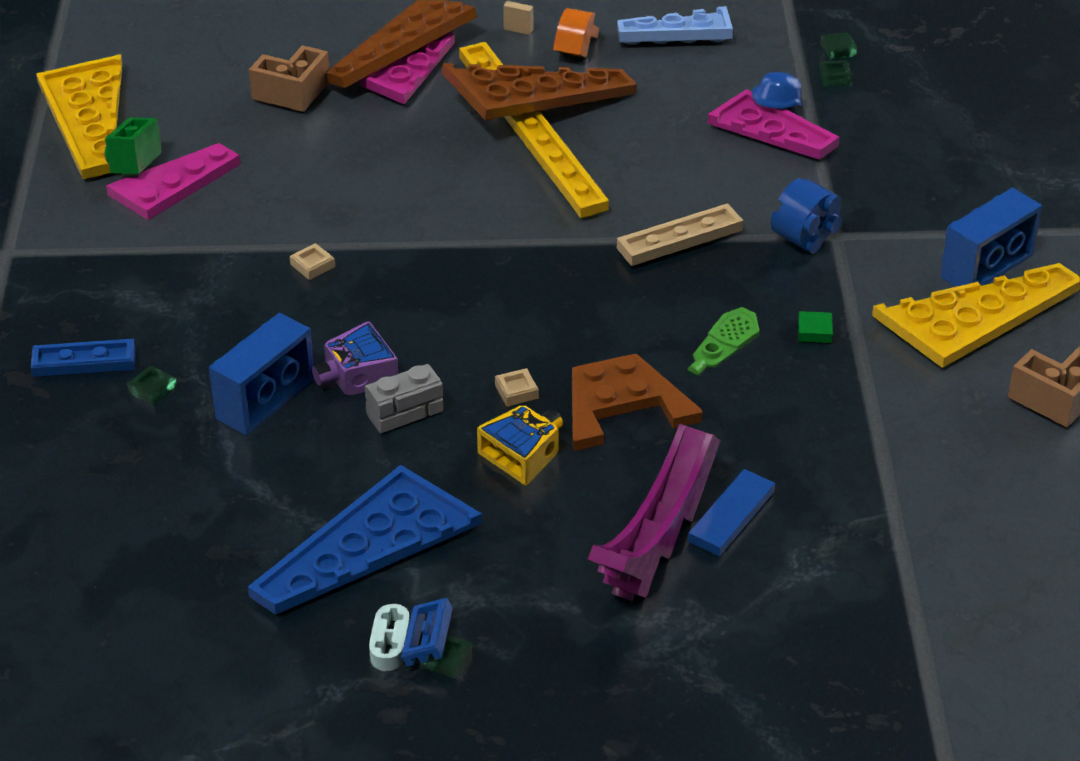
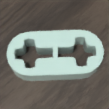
[369,604,410,671]

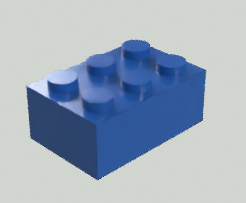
[940,187,1042,287]
[209,312,315,436]

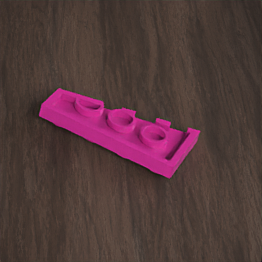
[359,32,455,104]
[708,89,839,160]
[106,143,240,220]

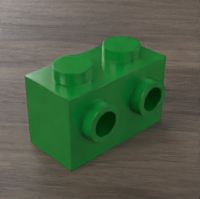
[105,117,162,177]

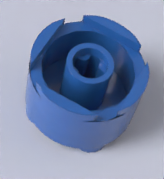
[771,178,843,254]

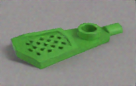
[687,307,759,375]

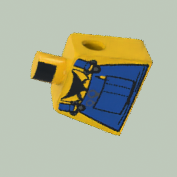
[477,406,563,486]

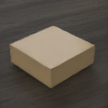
[503,1,533,35]
[290,243,335,280]
[495,368,539,406]

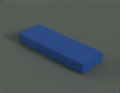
[31,339,136,377]
[688,469,775,557]

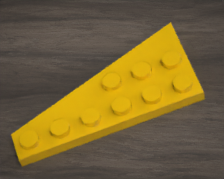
[36,54,123,179]
[872,263,1080,368]

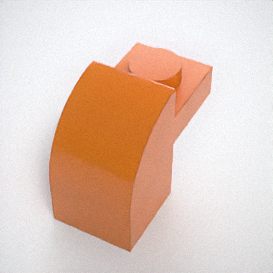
[553,8,599,58]

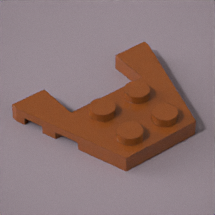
[572,353,703,451]

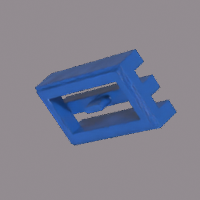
[401,598,453,667]

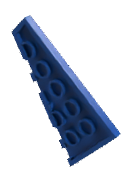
[248,465,482,615]

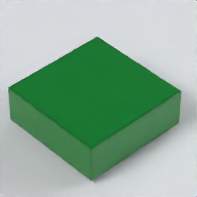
[798,311,833,343]

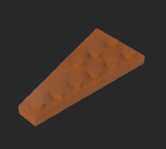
[325,0,477,88]
[441,63,637,120]

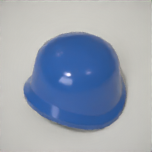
[752,72,802,109]

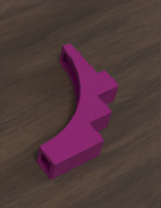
[588,424,721,601]

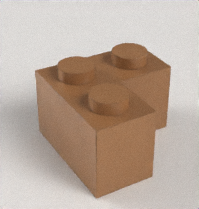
[249,45,330,112]
[1007,346,1080,427]

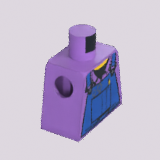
[312,321,398,396]

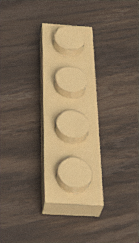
[617,203,743,266]

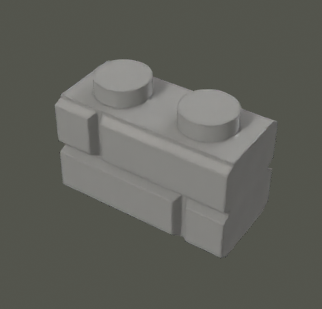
[365,364,444,433]

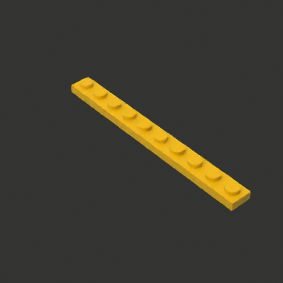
[459,42,609,218]

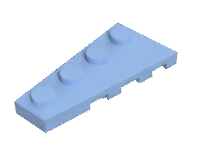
[617,6,733,45]

